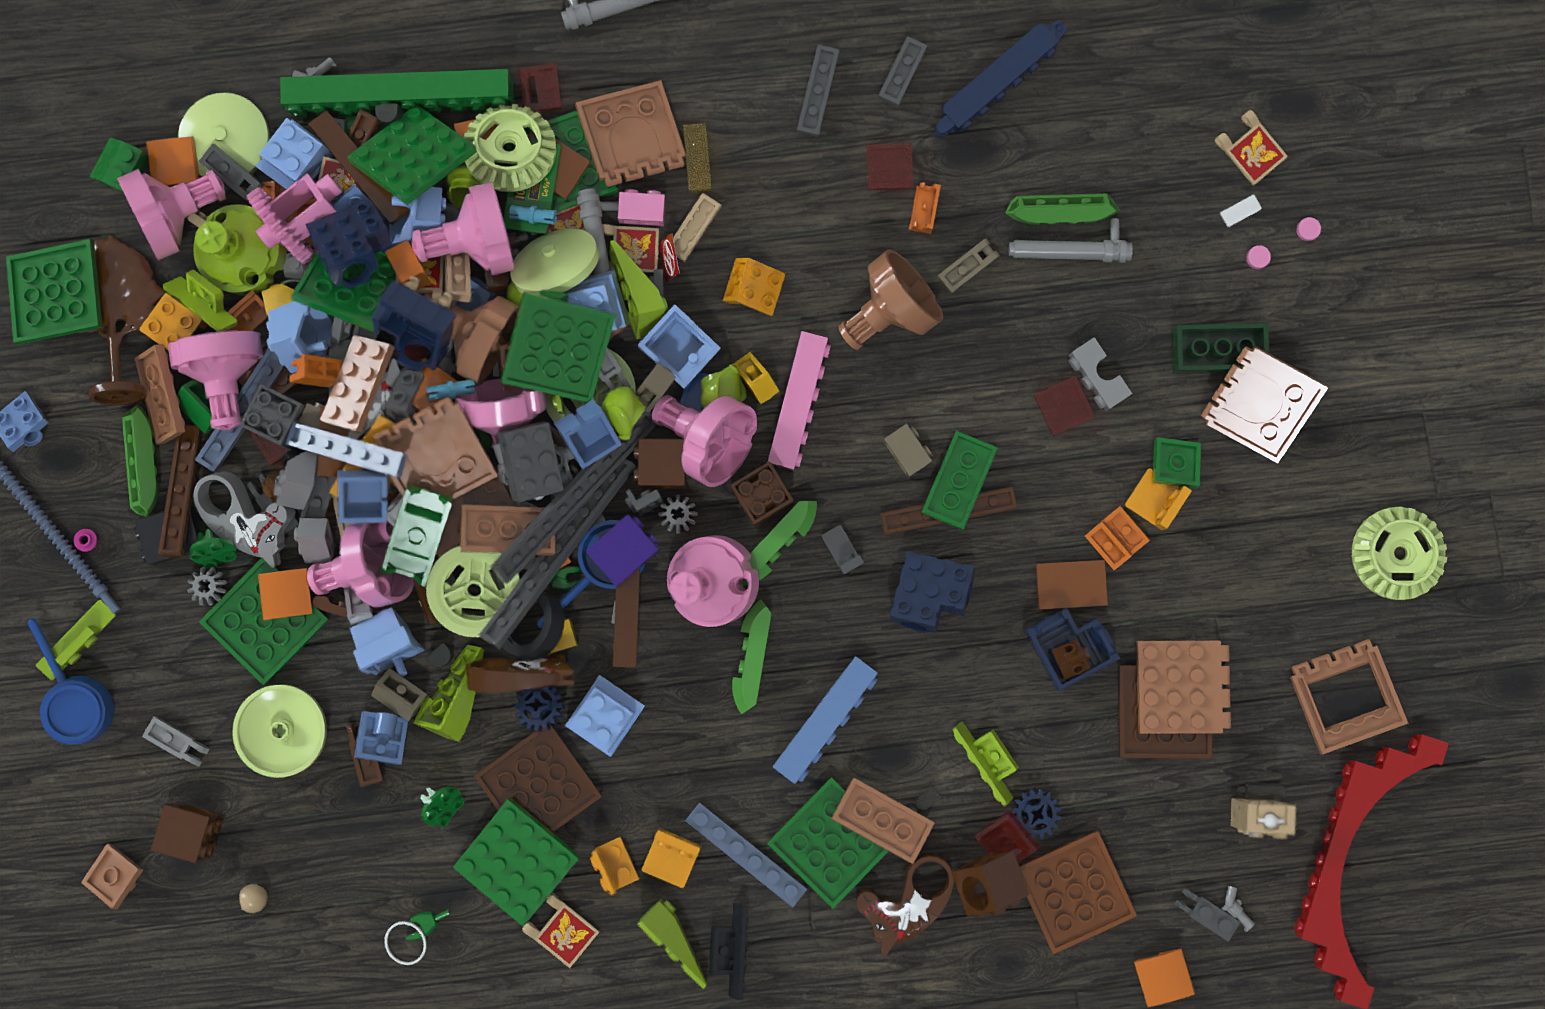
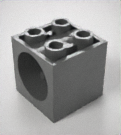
[240,384,305,450]

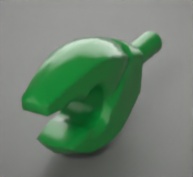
[548,565,582,591]
[405,909,451,940]

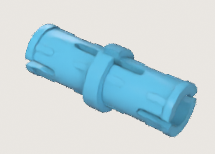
[509,205,557,225]
[426,379,475,401]

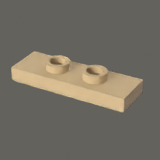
[673,193,722,262]

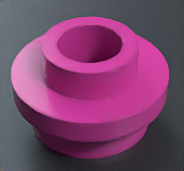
[74,529,98,552]

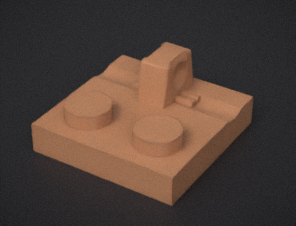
[81,844,143,909]

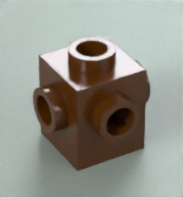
[1052,639,1091,680]

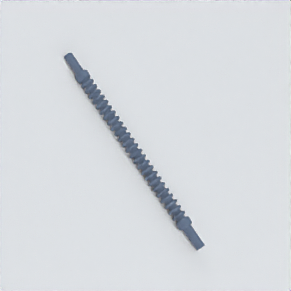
[0,461,121,614]

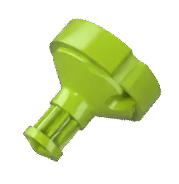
[193,205,287,296]

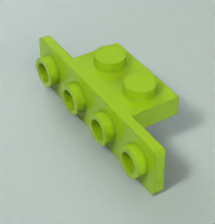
[163,269,238,332]
[36,600,117,680]
[953,722,1019,806]

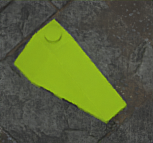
[609,240,668,339]
[413,645,484,742]
[638,899,707,989]

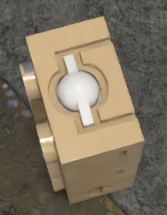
[1231,798,1296,838]

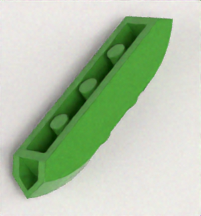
[1006,194,1120,225]
[122,404,159,517]
[742,501,817,586]
[732,599,771,715]

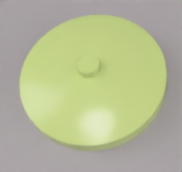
[178,93,270,183]
[510,228,599,295]
[233,685,327,778]

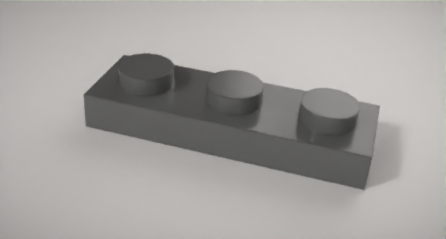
[878,36,928,107]

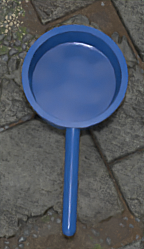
[537,520,645,628]
[28,618,114,744]

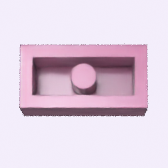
[618,189,666,226]

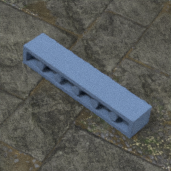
[773,656,878,784]

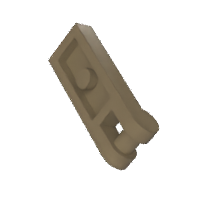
[937,238,1000,294]

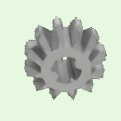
[659,495,698,534]
[187,567,228,606]

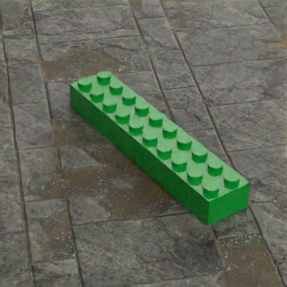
[280,69,514,119]

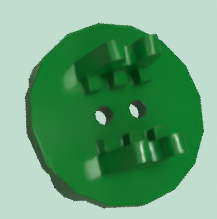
[189,529,237,569]
[420,786,465,828]

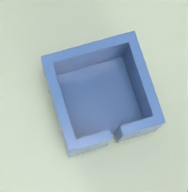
[554,399,622,469]
[337,470,387,523]

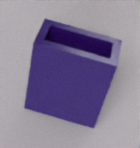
[586,515,660,587]

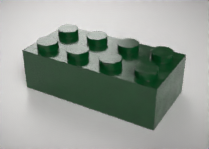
[1171,323,1269,374]

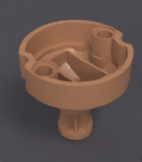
[838,249,943,350]
[424,293,520,386]

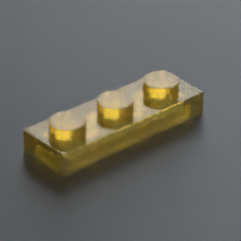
[683,123,712,193]

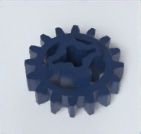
[514,686,565,733]
[1011,789,1062,839]

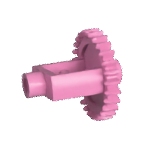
[246,173,343,264]

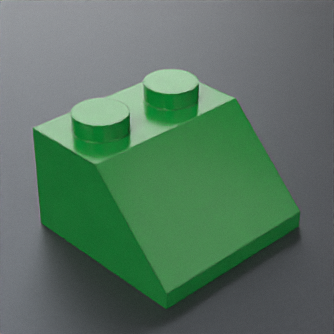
[90,138,149,194]
[177,379,213,434]

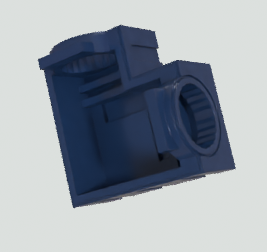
[305,199,392,290]
[372,280,456,372]
[890,551,975,633]
[1023,608,1121,691]

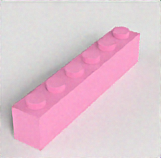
[768,331,831,471]

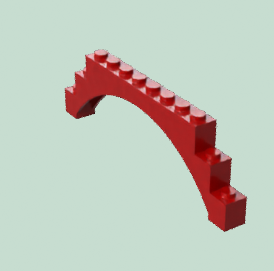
[1294,734,1449,1009]

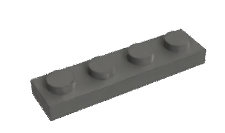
[797,44,840,137]

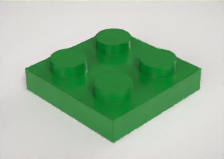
[1153,437,1201,489]

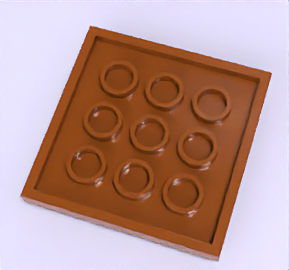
[1019,830,1137,954]

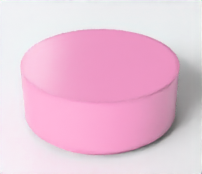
[1297,217,1321,241]
[1246,246,1271,269]

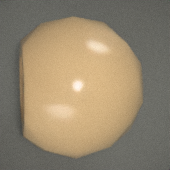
[240,884,268,913]

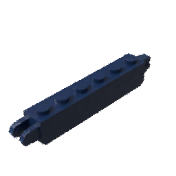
[934,20,1068,139]

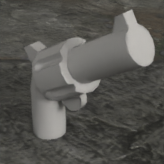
[292,57,337,77]
[1221,886,1255,932]

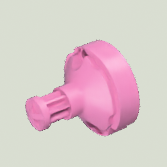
[117,169,226,261]
[412,182,515,275]
[168,331,263,430]
[455,378,548,478]
[652,395,757,487]
[307,521,414,607]
[667,535,759,627]

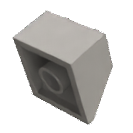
[273,451,317,510]

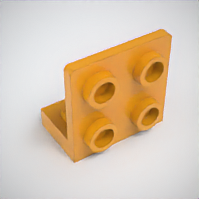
[722,258,785,315]
[140,293,208,351]
[1125,468,1192,530]
[642,828,701,888]
[590,836,640,895]

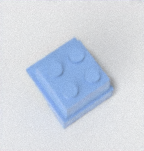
[256,118,336,189]
[388,187,446,250]
[563,270,630,331]
[266,300,334,373]
[638,305,721,389]
[350,607,425,677]
[565,675,645,757]

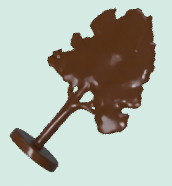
[69,235,164,405]

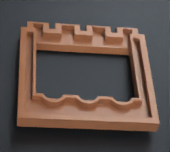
[1290,639,1408,755]

